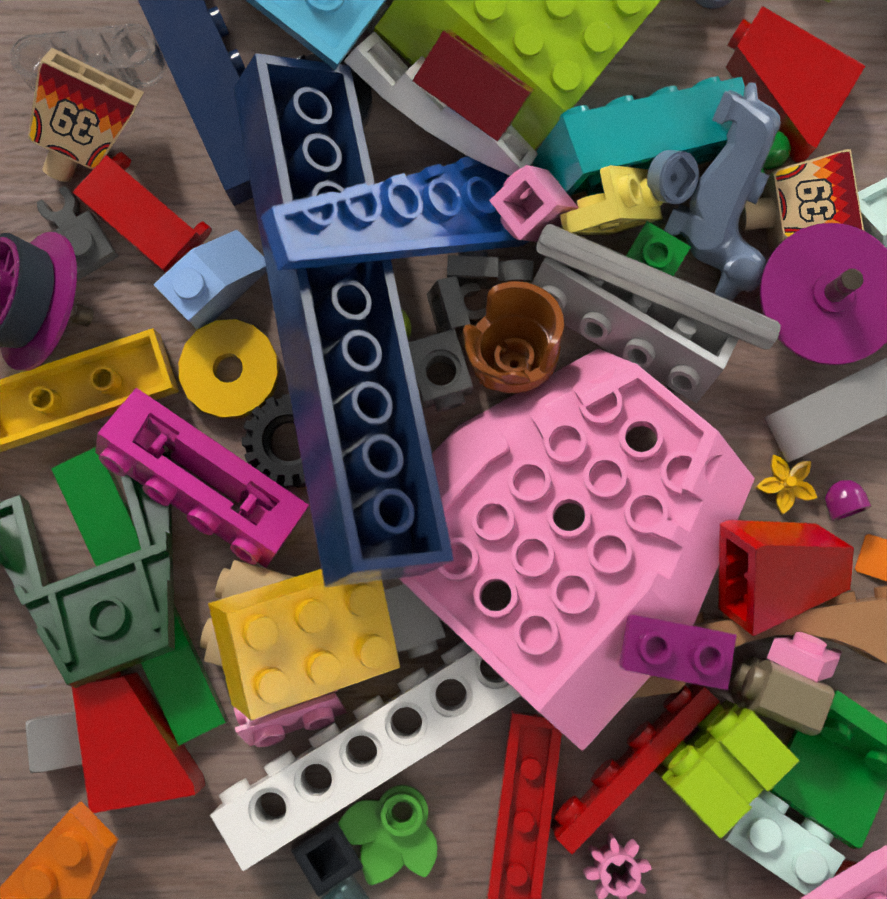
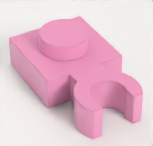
[767,632,842,682]

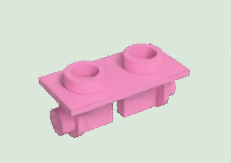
[234,690,347,747]

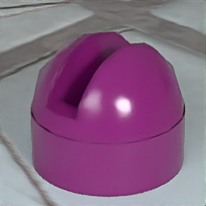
[825,480,872,521]

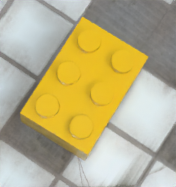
[208,569,400,720]

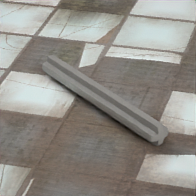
[536,224,781,350]

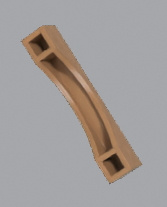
[631,585,887,698]

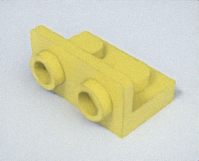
[560,165,663,235]

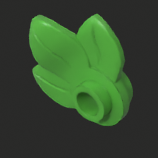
[338,785,438,885]

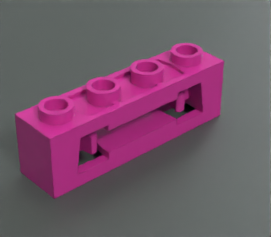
[95,388,309,568]

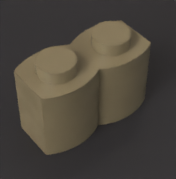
[728,656,834,736]

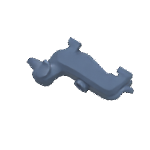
[664,83,781,301]

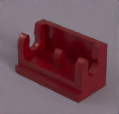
[412,30,534,142]

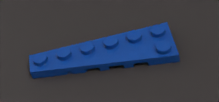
[261,156,529,270]

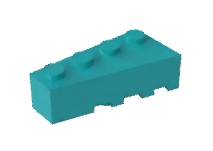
[532,76,745,196]

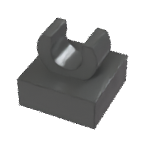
[426,276,486,337]

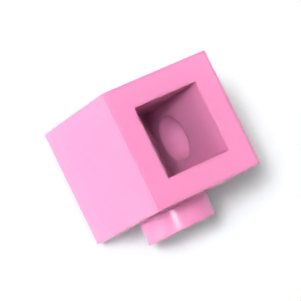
[489,164,578,242]

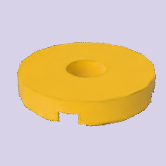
[178,319,279,419]

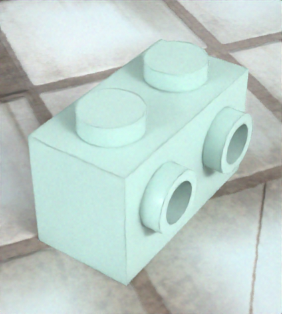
[723,790,845,895]

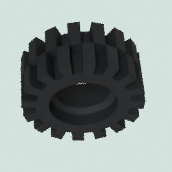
[242,394,306,488]

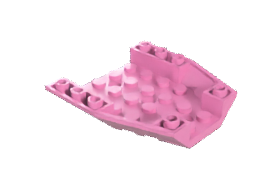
[399,349,755,751]

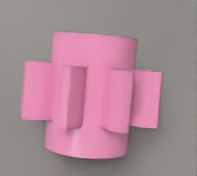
[583,833,652,899]

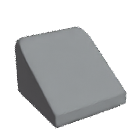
[25,712,82,773]

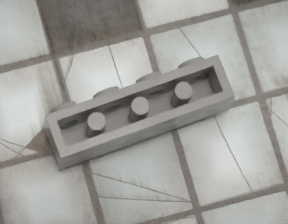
[532,257,739,404]

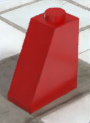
[726,6,866,163]
[718,520,854,636]
[72,671,206,813]

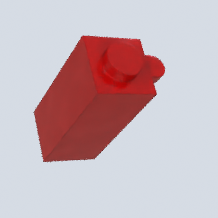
[73,152,212,274]

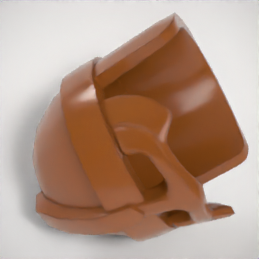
[463,281,564,393]

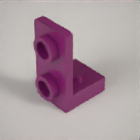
[619,614,737,690]

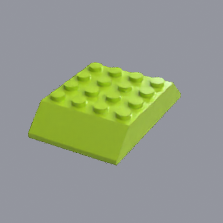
[373,0,661,150]

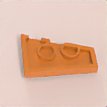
[0,801,118,899]

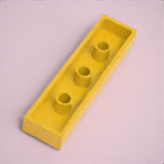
[0,328,179,452]

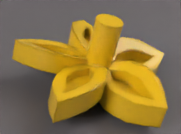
[755,454,817,515]

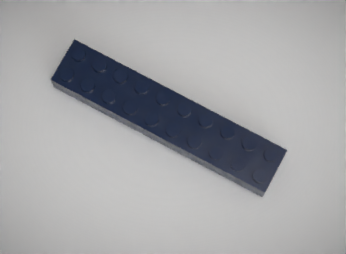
[233,53,454,587]

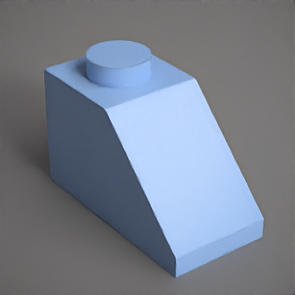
[153,230,267,329]

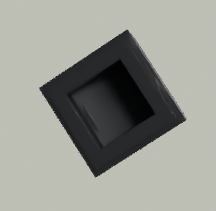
[291,820,364,897]

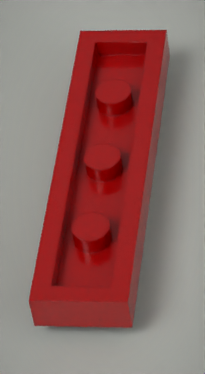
[552,683,720,855]
[486,711,562,899]

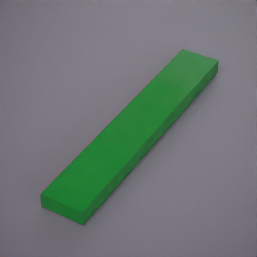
[51,447,229,746]

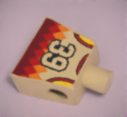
[28,48,144,182]
[739,149,864,252]

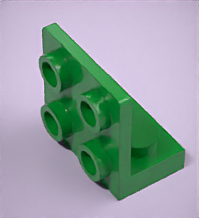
[769,690,887,849]

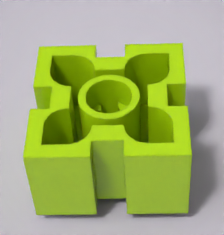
[654,700,799,839]

